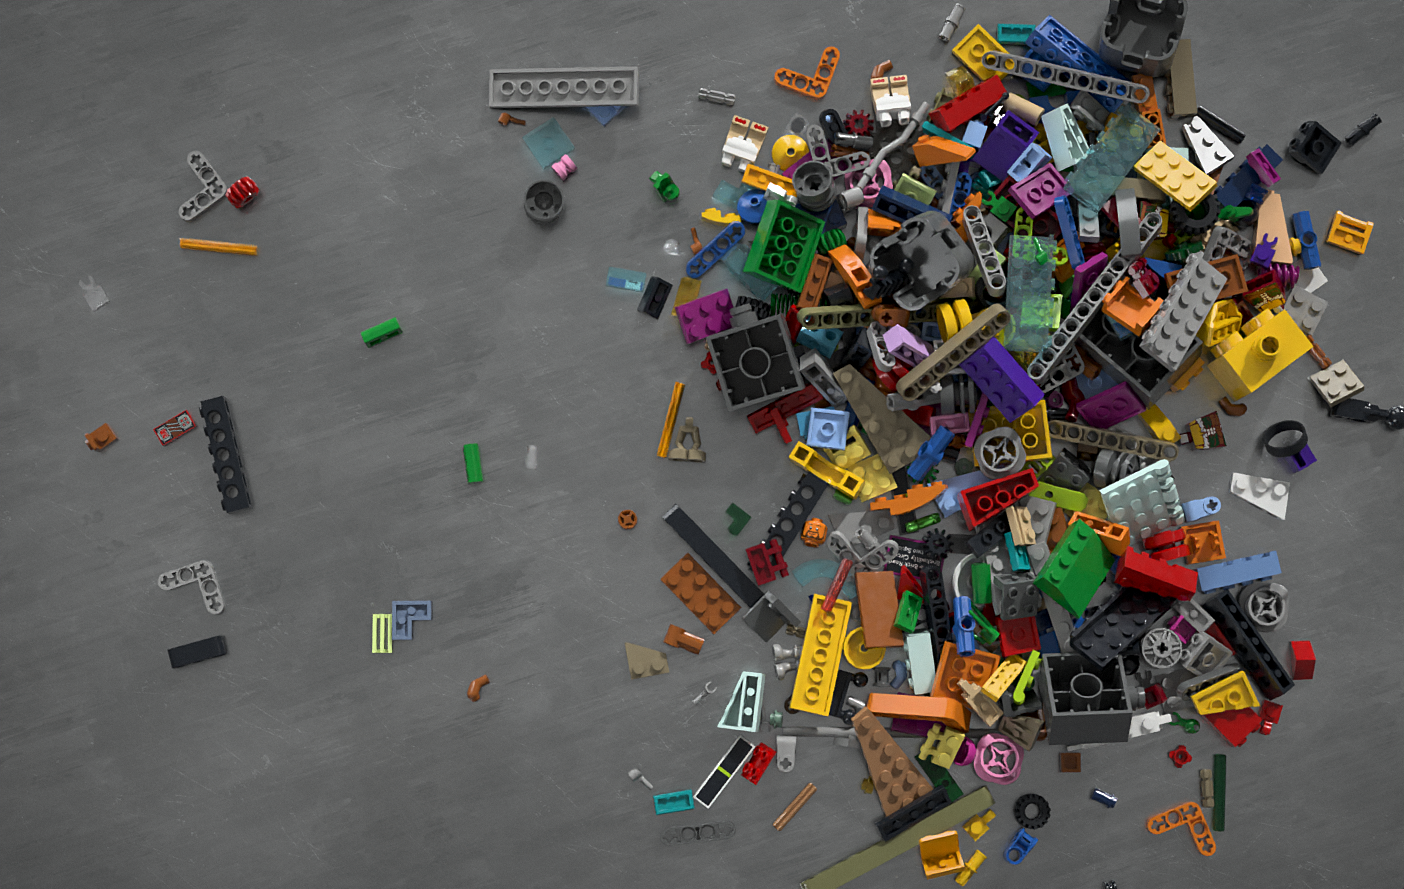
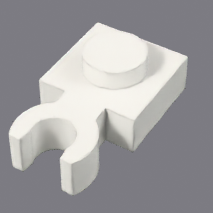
[763,183,798,207]

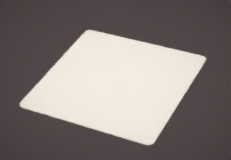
[1289,259,1328,293]

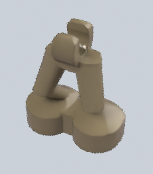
[669,417,706,463]

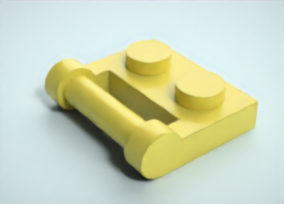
[823,425,872,469]

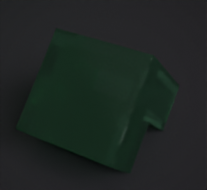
[725,502,752,538]

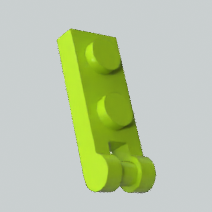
[1013,650,1042,705]

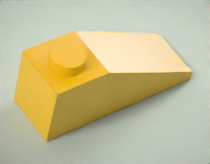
[1138,404,1181,443]

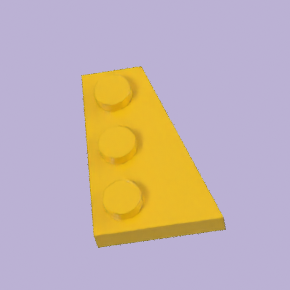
[1190,671,1260,715]

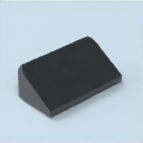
[637,276,673,319]

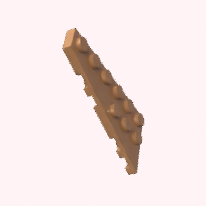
[851,706,933,817]

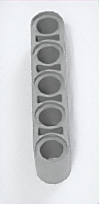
[962,205,1006,297]

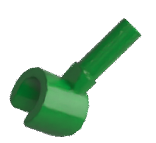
[1033,238,1048,266]

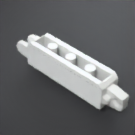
[1067,711,1172,751]

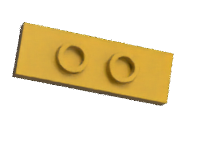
[980,654,1027,702]

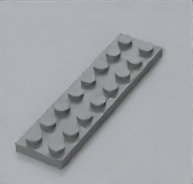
[489,67,639,108]

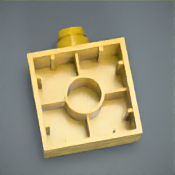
[1206,308,1314,402]

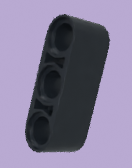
[167,635,226,669]

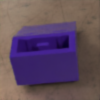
[972,110,1039,182]

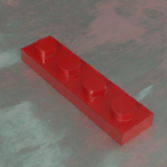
[747,382,824,434]

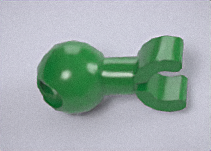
[1169,712,1200,734]

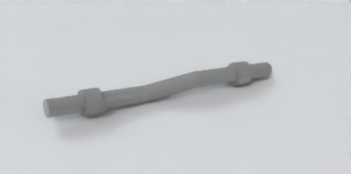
[857,102,930,190]

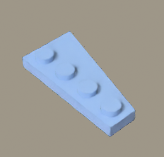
[926,464,1005,518]

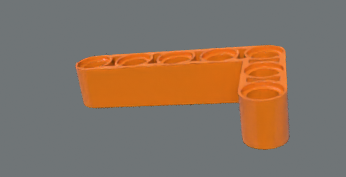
[867,693,972,733]

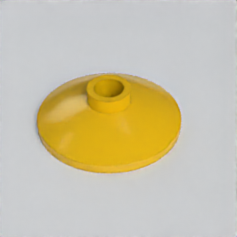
[772,135,809,171]

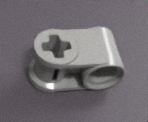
[836,186,864,213]
[776,735,796,773]

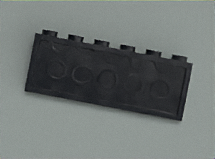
[1069,586,1179,671]

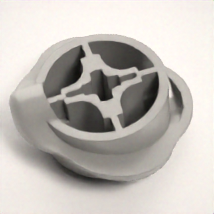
[974,427,1026,480]
[1239,583,1289,632]

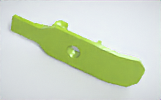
[1029,482,1088,512]

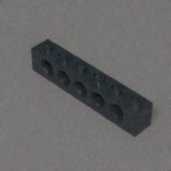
[199,396,253,514]
[747,471,829,574]
[1203,589,1295,701]

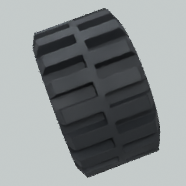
[1168,193,1221,236]

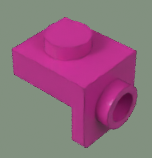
[1167,614,1196,644]

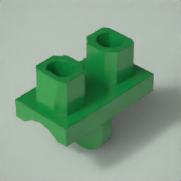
[649,171,680,202]

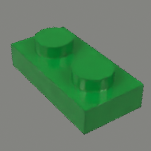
[894,590,923,634]

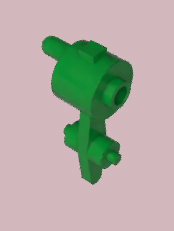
[1185,204,1254,222]

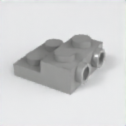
[1178,630,1233,676]

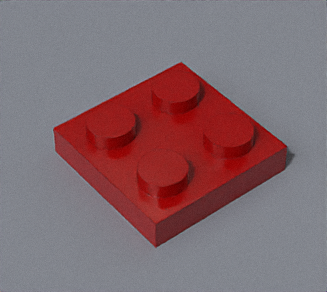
[995,616,1041,657]

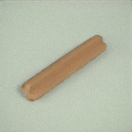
[773,783,817,831]

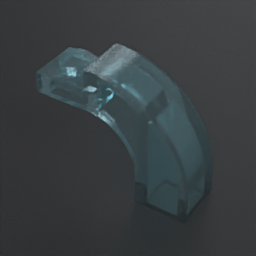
[791,559,857,600]

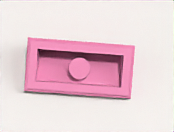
[930,412,970,437]

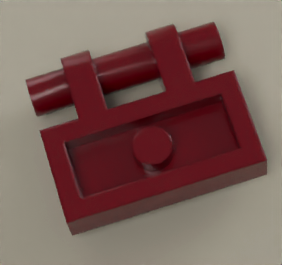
[1128,258,1160,299]
[745,539,789,586]

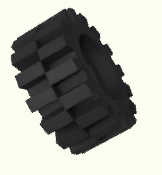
[735,296,771,320]
[1014,794,1051,830]

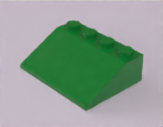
[743,199,825,293]
[1033,519,1115,619]

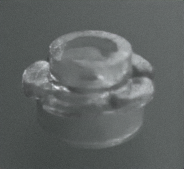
[663,239,682,255]

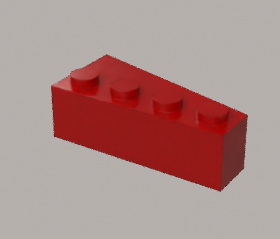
[928,75,1007,133]
[956,468,1039,532]
[1114,546,1198,601]

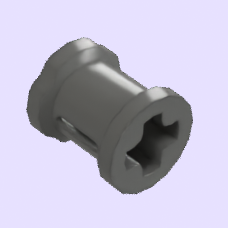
[873,667,891,687]

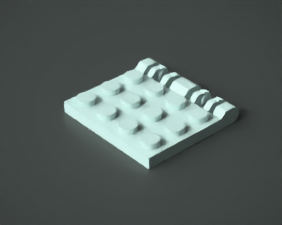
[1099,459,1185,546]

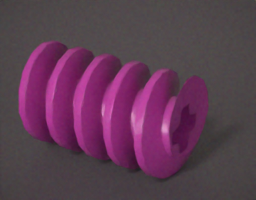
[1257,263,1300,289]

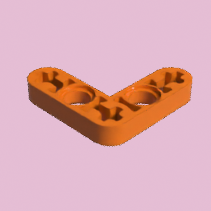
[774,46,840,100]
[1146,802,1216,856]

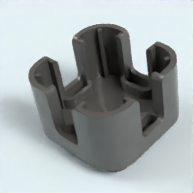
[1098,0,1188,77]
[870,211,974,311]

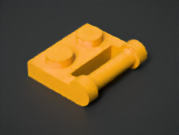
[1326,210,1374,255]

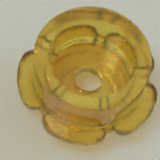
[861,776,874,795]

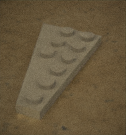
[833,364,931,474]

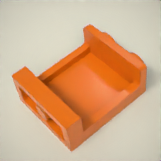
[1102,276,1164,337]

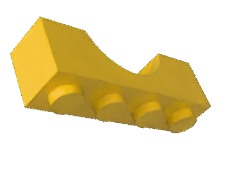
[789,441,866,500]

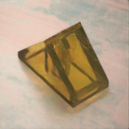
[945,65,975,97]

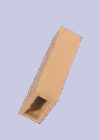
[1250,190,1293,267]

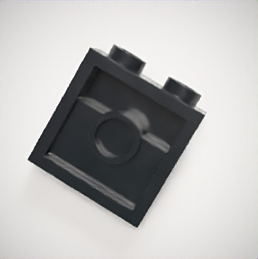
[1288,121,1342,174]

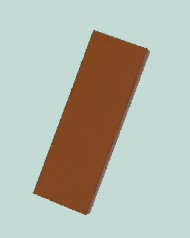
[796,253,833,309]

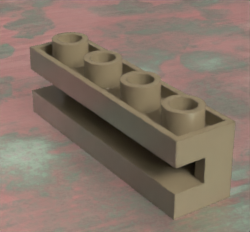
[1164,39,1197,119]

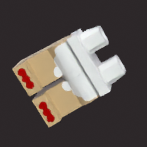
[870,75,911,127]
[722,115,769,172]

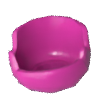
[953,737,977,767]

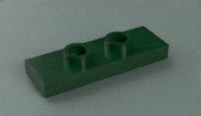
[914,752,964,802]

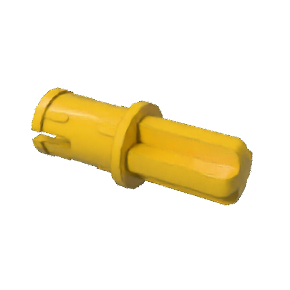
[955,850,987,886]

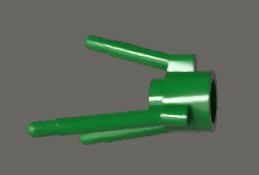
[968,601,1000,645]

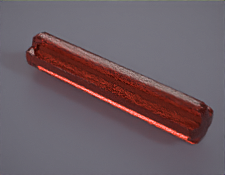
[821,558,853,613]

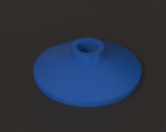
[737,189,767,223]

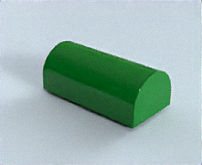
[360,317,403,348]
[463,443,483,484]
[971,562,992,604]

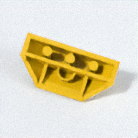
[1196,298,1242,347]

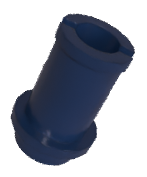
[1091,788,1117,809]

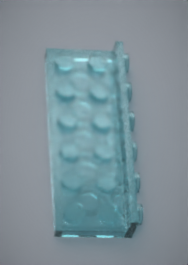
[1063,101,1161,214]
[1003,235,1057,353]

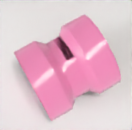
[551,154,577,181]

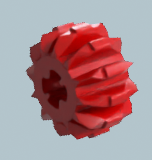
[225,176,259,208]

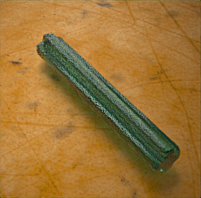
[1213,754,1226,832]

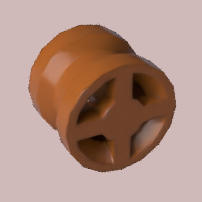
[618,510,637,530]

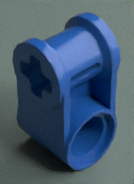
[1003,827,1038,865]

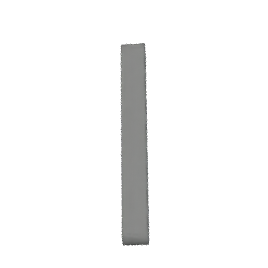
[982,51,1150,103]

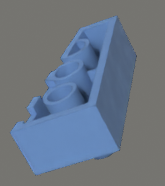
[1193,551,1282,594]

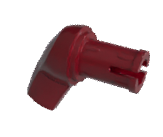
[1061,376,1086,423]

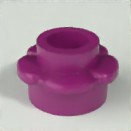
[1045,390,1064,408]

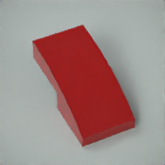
[902,406,936,427]

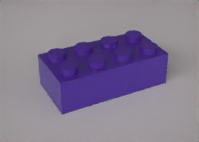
[959,336,1045,423]

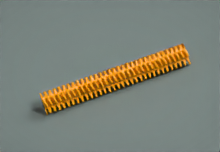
[180,238,257,256]
[656,382,685,458]

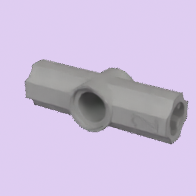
[886,389,941,411]

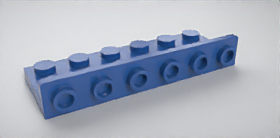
[1025,15,1131,113]

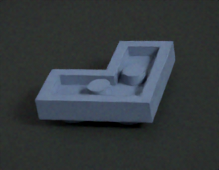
[392,601,432,640]

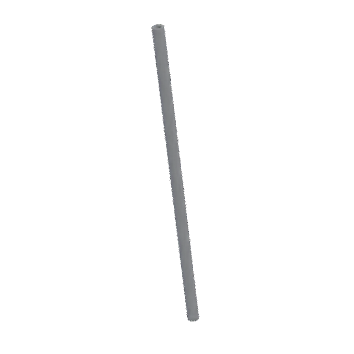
[783,727,1048,739]

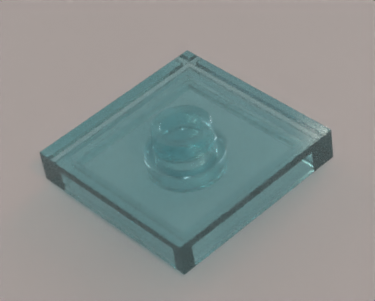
[522,117,575,170]

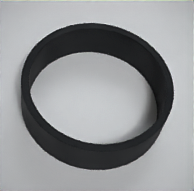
[1263,420,1308,457]

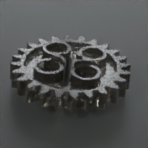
[868,119,924,178]

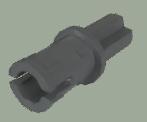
[835,132,873,149]

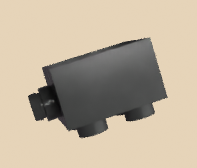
[706,303,806,412]
[1039,652,1145,745]

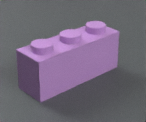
[883,324,934,368]

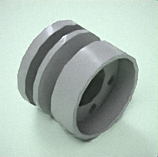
[1138,628,1182,669]

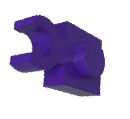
[1250,233,1278,270]

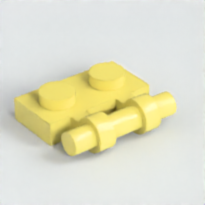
[919,723,965,769]

